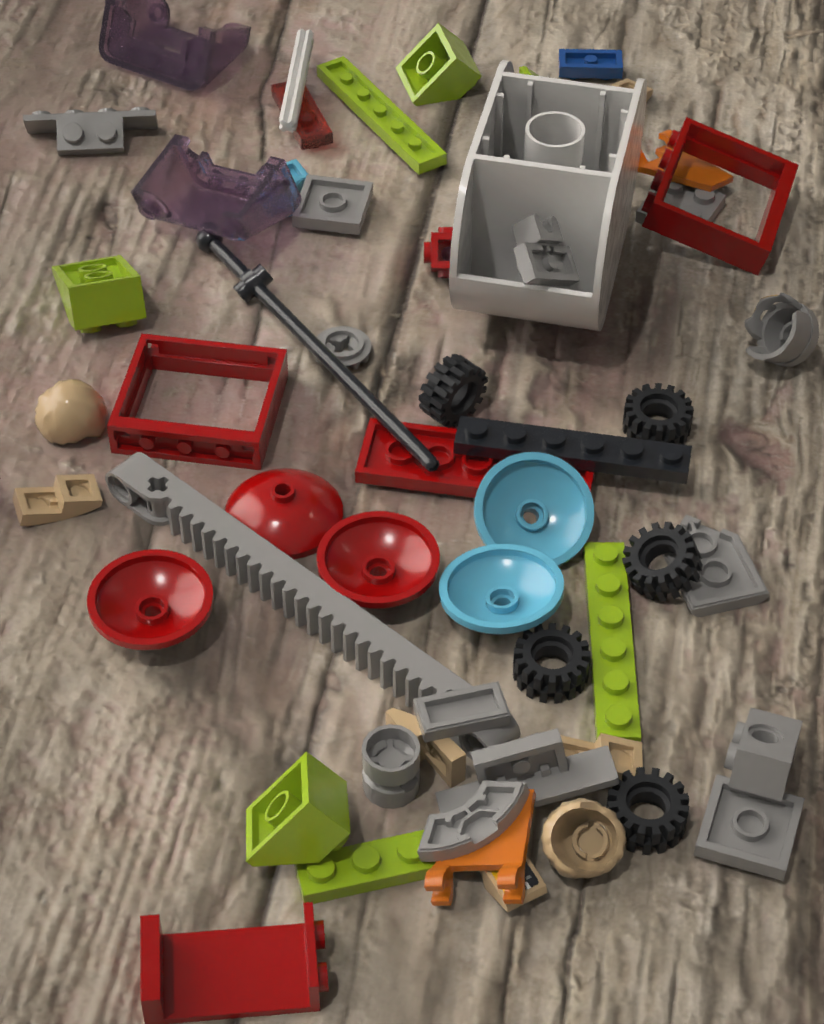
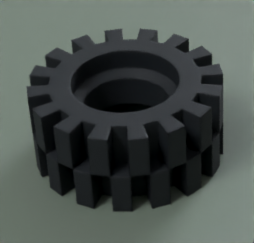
[418,354,488,428]
[623,383,694,445]
[622,522,703,601]
[513,623,591,704]
[606,767,690,855]

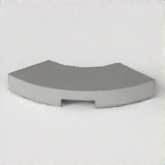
[417,780,530,862]

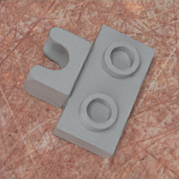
[512,214,580,287]

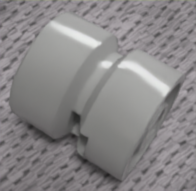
[362,724,420,809]

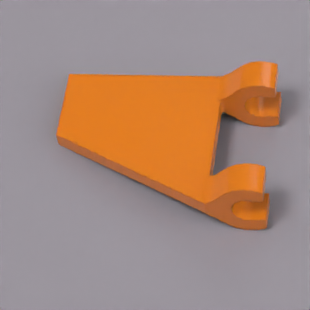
[638,130,734,192]
[424,789,536,906]

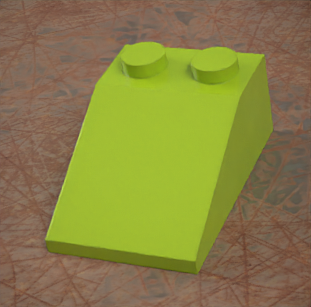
[52,255,147,333]

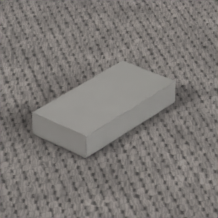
[413,681,511,743]

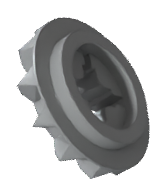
[316,326,371,370]

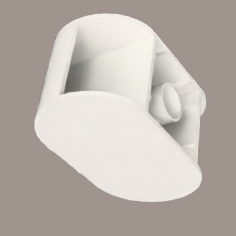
[449,60,647,331]

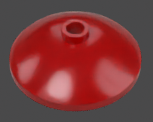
[225,468,344,560]
[316,511,440,609]
[87,549,214,650]

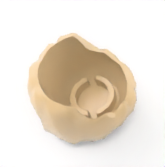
[35,379,108,445]
[540,798,626,879]

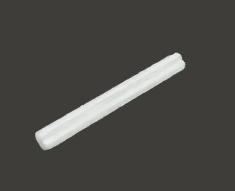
[279,29,314,133]

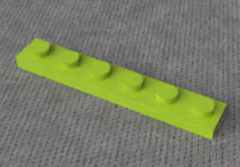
[317,56,447,175]
[583,542,641,742]

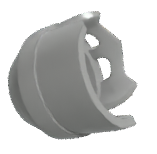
[744,293,819,367]

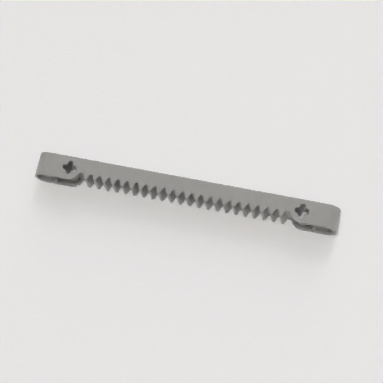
[105,452,521,759]

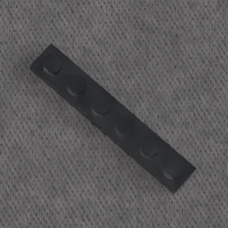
[454,415,692,484]

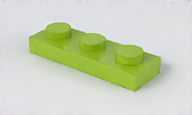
[294,830,436,904]

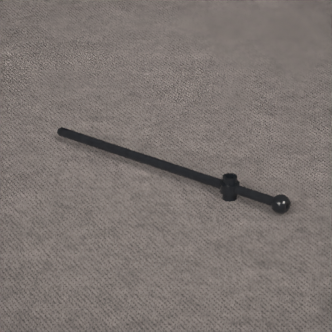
[196,226,439,472]

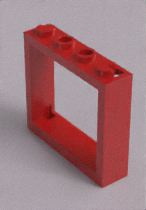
[641,117,799,276]
[107,333,288,470]

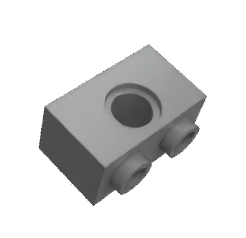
[724,708,803,802]

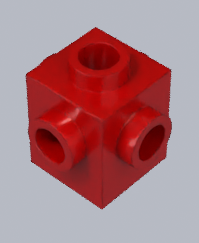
[424,227,453,278]

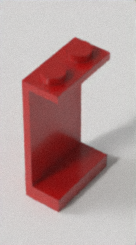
[140,902,329,1024]

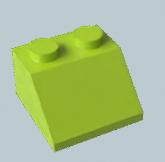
[395,23,482,106]
[246,751,351,867]

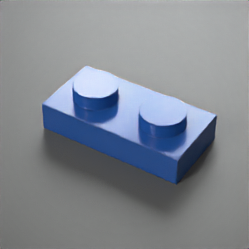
[558,49,623,80]

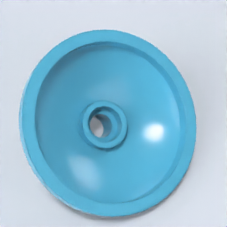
[474,452,594,566]
[439,544,564,635]

